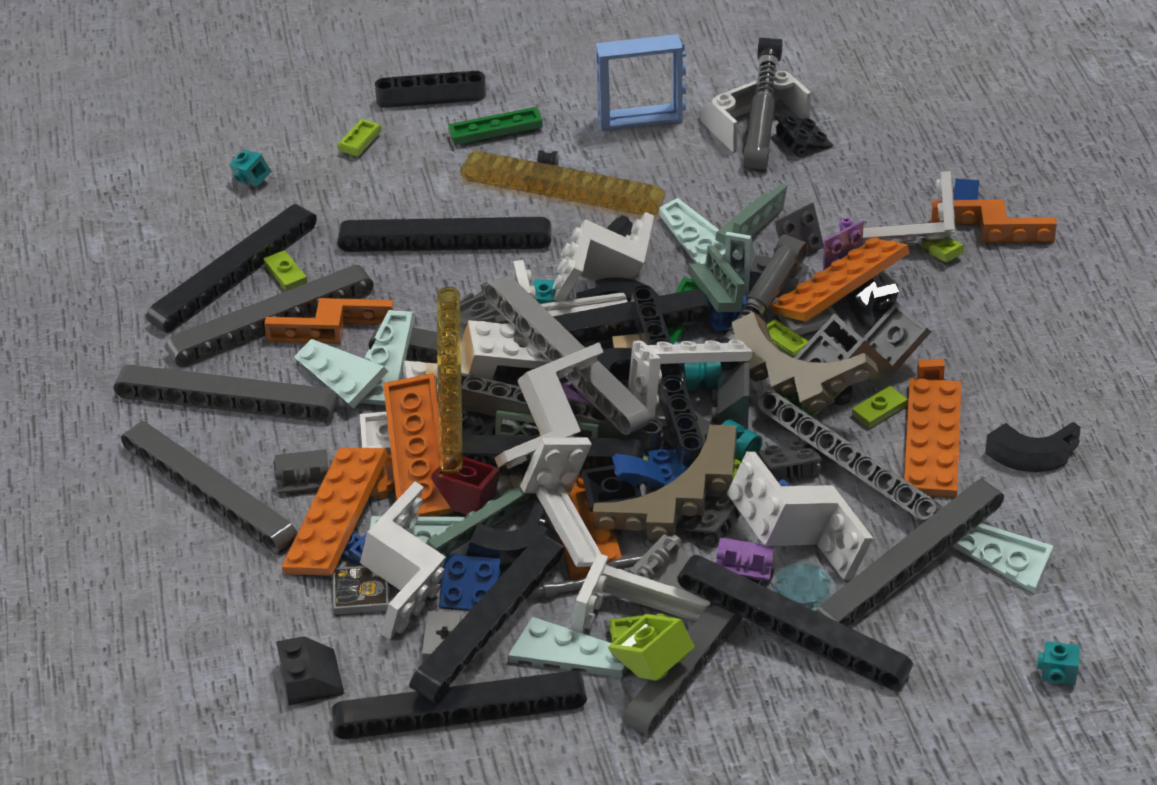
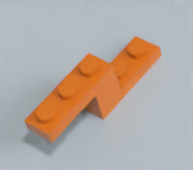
[930,199,1057,243]
[264,298,394,344]

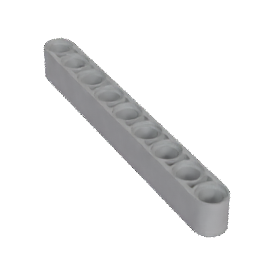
[484,275,651,435]

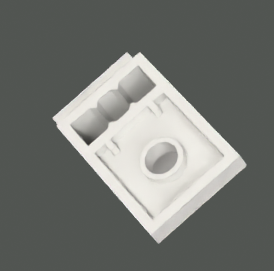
[553,212,654,302]
[402,320,549,407]
[494,343,603,469]
[727,452,873,580]
[360,482,446,640]

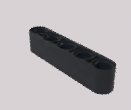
[374,70,486,108]

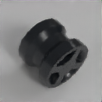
[537,150,559,174]

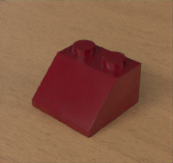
[431,453,500,516]

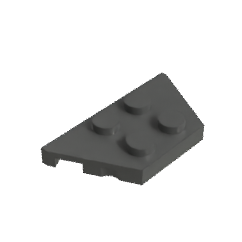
[449,282,509,330]

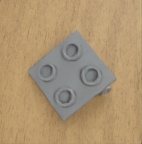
[629,534,690,591]

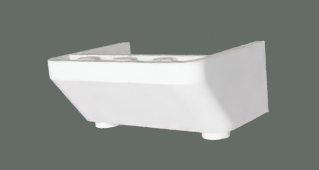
[700,71,811,152]

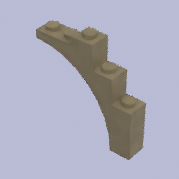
[732,312,878,413]
[593,425,737,540]

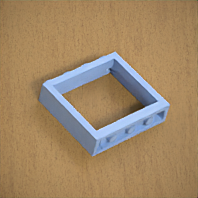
[596,34,686,131]

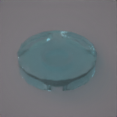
[775,562,831,609]

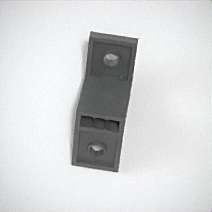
[794,301,931,389]

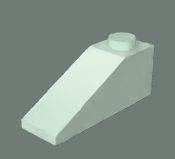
[725,232,756,295]

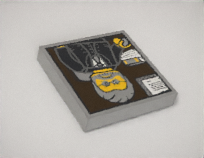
[333,566,389,615]

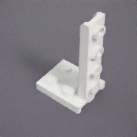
[862,171,956,245]
[513,260,627,316]
[628,340,753,418]
[520,438,601,567]
[572,553,711,634]

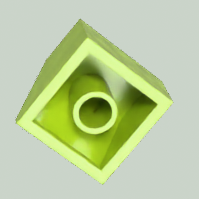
[608,614,695,681]

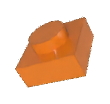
[916,359,945,380]

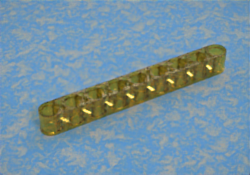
[460,150,666,216]
[437,287,463,473]

